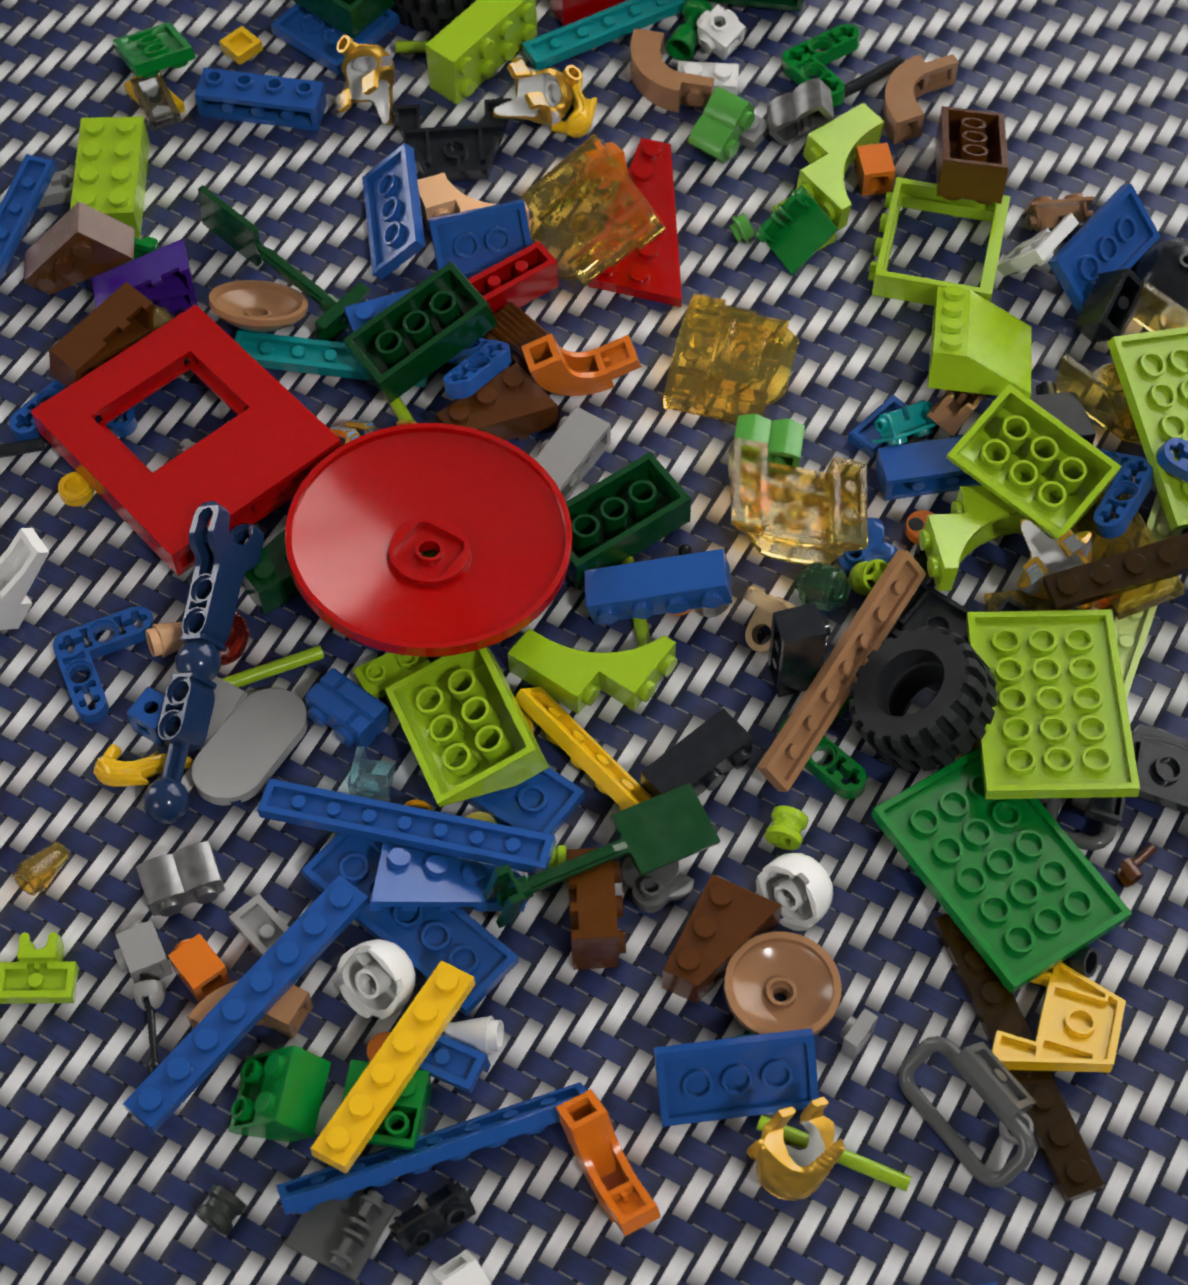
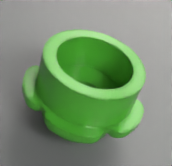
[729,213,755,244]

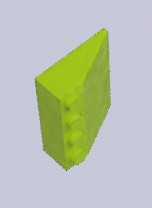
[928,285,1032,399]
[946,384,1122,541]
[385,647,550,807]

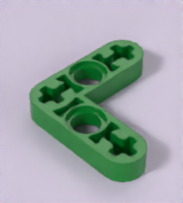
[782,24,860,107]
[779,695,867,800]

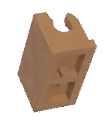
[926,390,986,436]

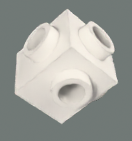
[696,4,746,61]

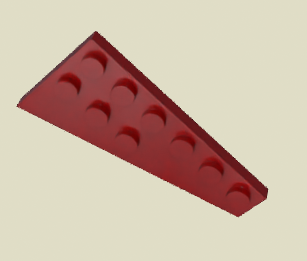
[588,138,682,307]

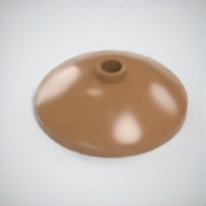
[209,280,308,333]
[724,931,842,1035]

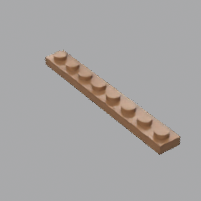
[757,549,927,792]

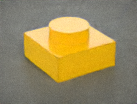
[219,26,263,65]

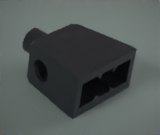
[1030,381,1096,445]

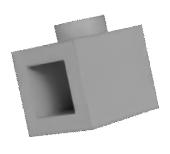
[113,920,173,983]

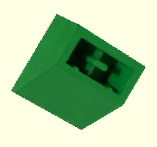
[228,1045,331,1143]
[341,1059,433,1150]

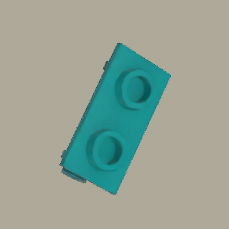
[872,400,938,446]

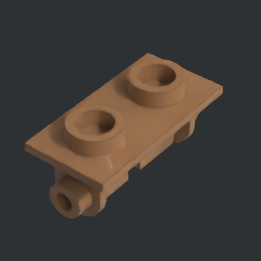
[1024,193,1094,231]

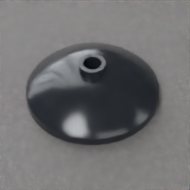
[1134,239,1188,319]

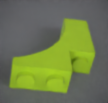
[796,102,884,231]
[919,485,1028,591]
[508,628,677,714]

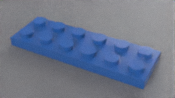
[301,833,519,1016]

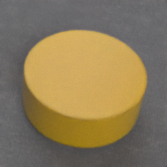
[58,472,94,507]

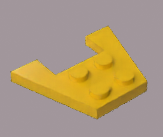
[991,962,1126,1073]

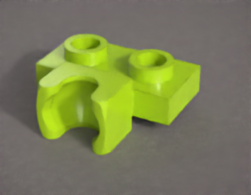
[353,652,431,718]
[0,932,79,1004]

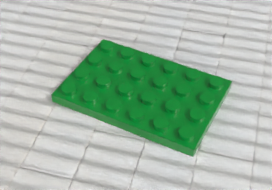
[870,747,1132,994]

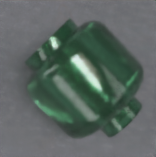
[795,562,851,612]

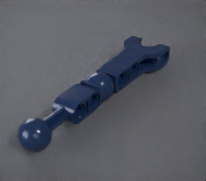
[143,501,264,825]

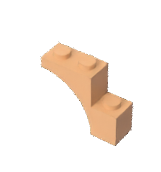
[417,173,530,231]

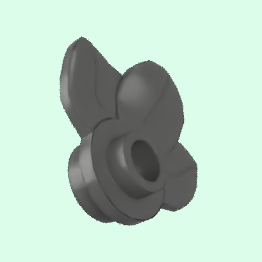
[621,856,695,913]

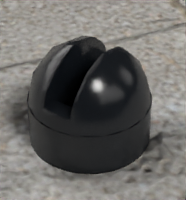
[1066,946,1099,978]

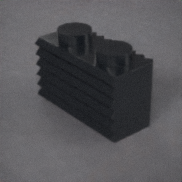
[1074,268,1145,343]

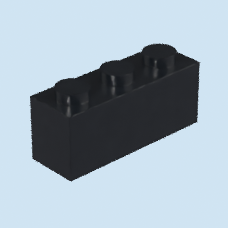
[767,602,831,698]
[640,708,753,797]

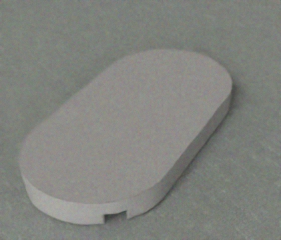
[191,688,308,806]

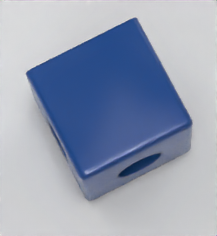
[127,687,165,746]

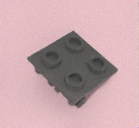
[284,1190,396,1281]

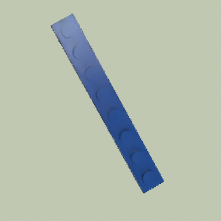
[257,778,556,873]
[123,875,369,1133]
[276,1082,587,1215]

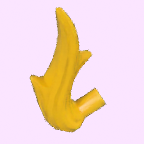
[551,74,597,138]
[94,744,194,787]

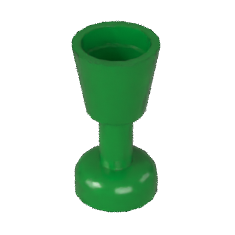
[665,0,713,61]

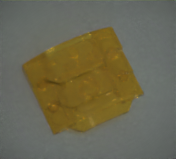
[521,134,666,286]
[663,294,800,423]
[728,437,868,566]

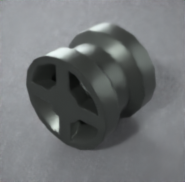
[195,1185,247,1236]

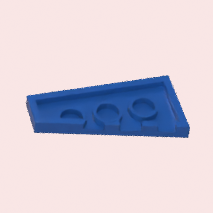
[369,843,531,912]

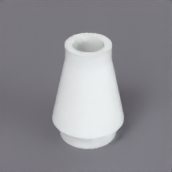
[444,1016,504,1055]

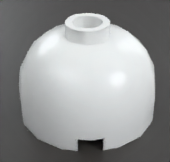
[756,853,833,931]
[337,939,416,1020]

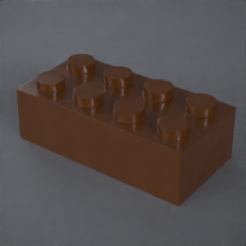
[935,106,1009,205]

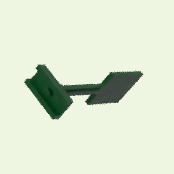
[198,185,370,341]
[483,783,720,928]

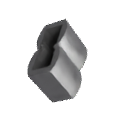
[767,78,834,146]
[136,841,225,917]

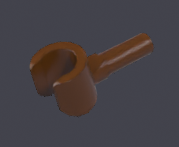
[1116,844,1157,888]

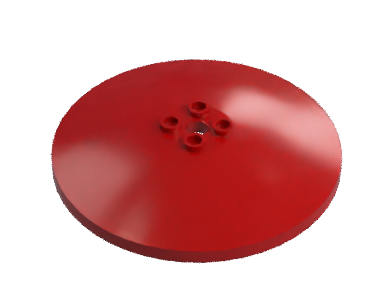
[285,423,572,657]

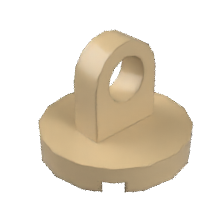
[743,585,797,654]

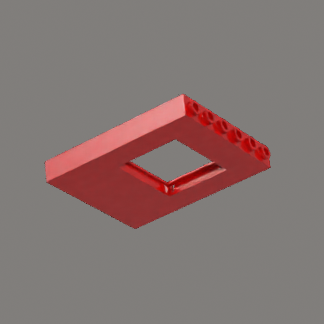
[30,304,342,577]

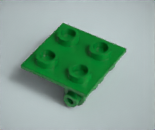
[755,185,838,275]

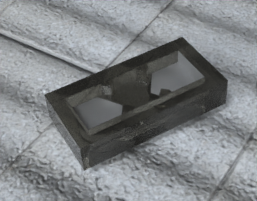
[130,71,181,131]

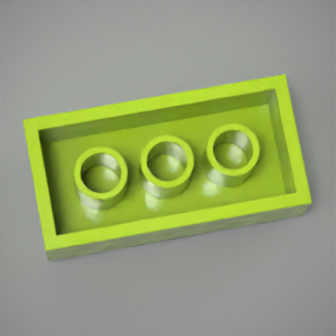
[425,0,537,105]
[70,116,150,238]

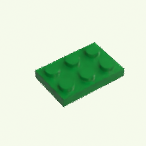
[113,22,196,78]

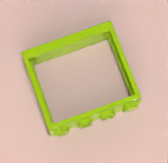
[868,177,1011,306]

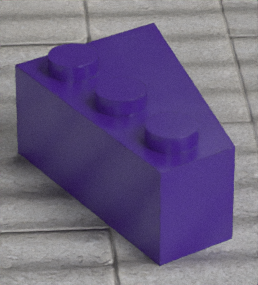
[92,239,199,319]

